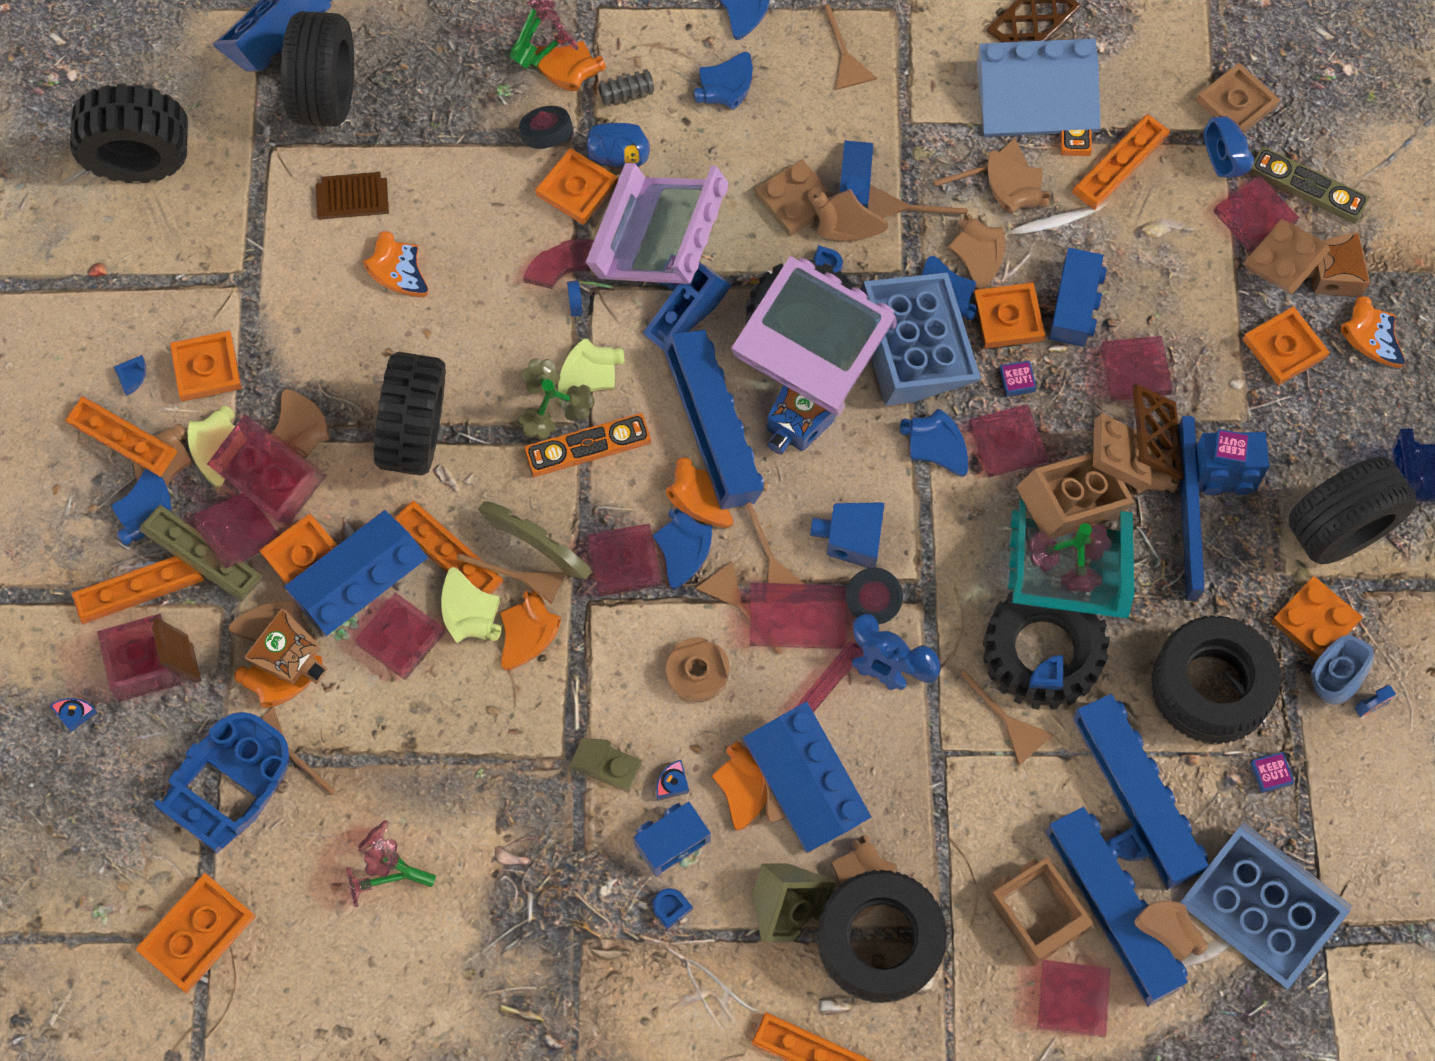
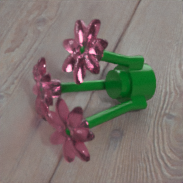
[509,0,578,69]

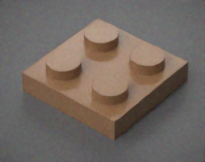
[1196,63,1280,133]
[755,159,833,236]
[1243,219,1330,295]
[1093,413,1152,492]

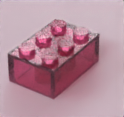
[207,414,327,524]

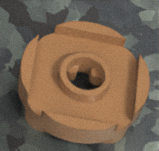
[665,637,730,702]

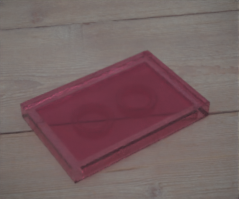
[749,582,846,649]

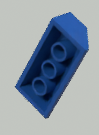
[213,0,332,72]
[284,510,428,637]
[742,701,872,853]

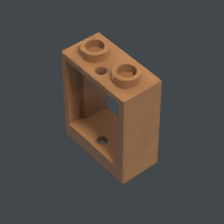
[989,857,1094,966]

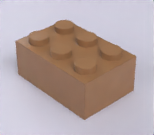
[1017,453,1135,541]

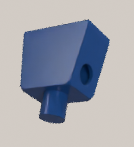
[810,502,885,568]

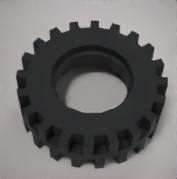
[983,581,1110,710]

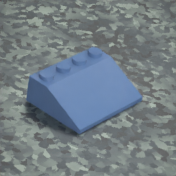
[977,39,1101,137]
[859,273,981,406]
[1180,822,1352,989]

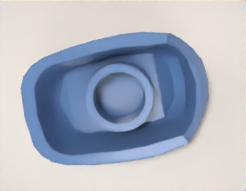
[1311,635,1374,705]

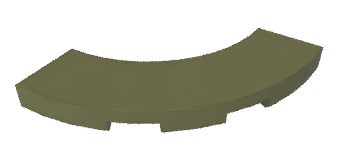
[478,501,592,580]

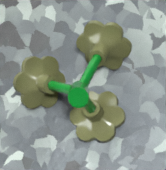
[517,358,595,440]

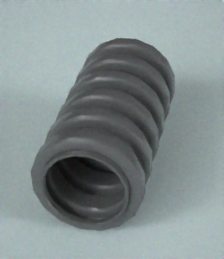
[598,69,654,106]

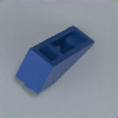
[839,140,874,209]
[643,262,732,350]

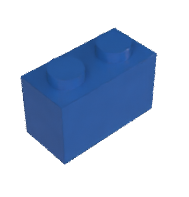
[633,801,711,877]

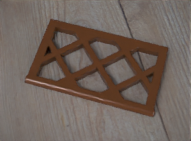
[987,0,1081,43]
[1133,384,1184,481]

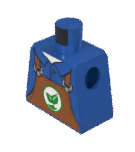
[767,385,836,455]

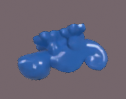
[852,614,940,690]

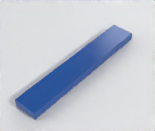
[1179,416,1205,601]

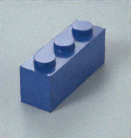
[1049,247,1107,347]

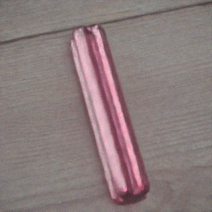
[794,641,863,713]

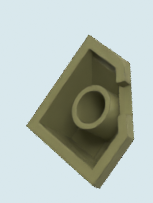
[752,863,836,943]

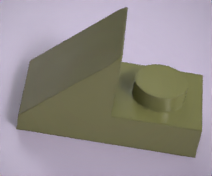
[569,738,642,792]

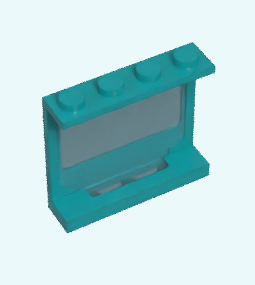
[1007,498,1135,619]

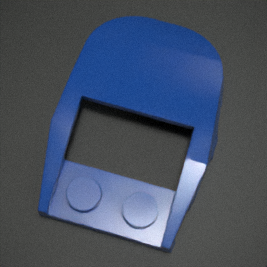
[154,712,289,853]

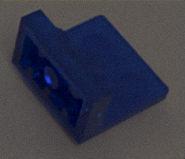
[1392,429,1435,501]

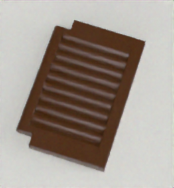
[316,172,389,220]
[152,617,202,683]

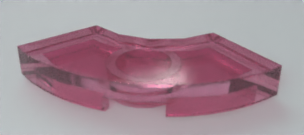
[523,239,594,289]

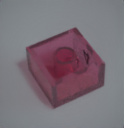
[97,613,182,702]

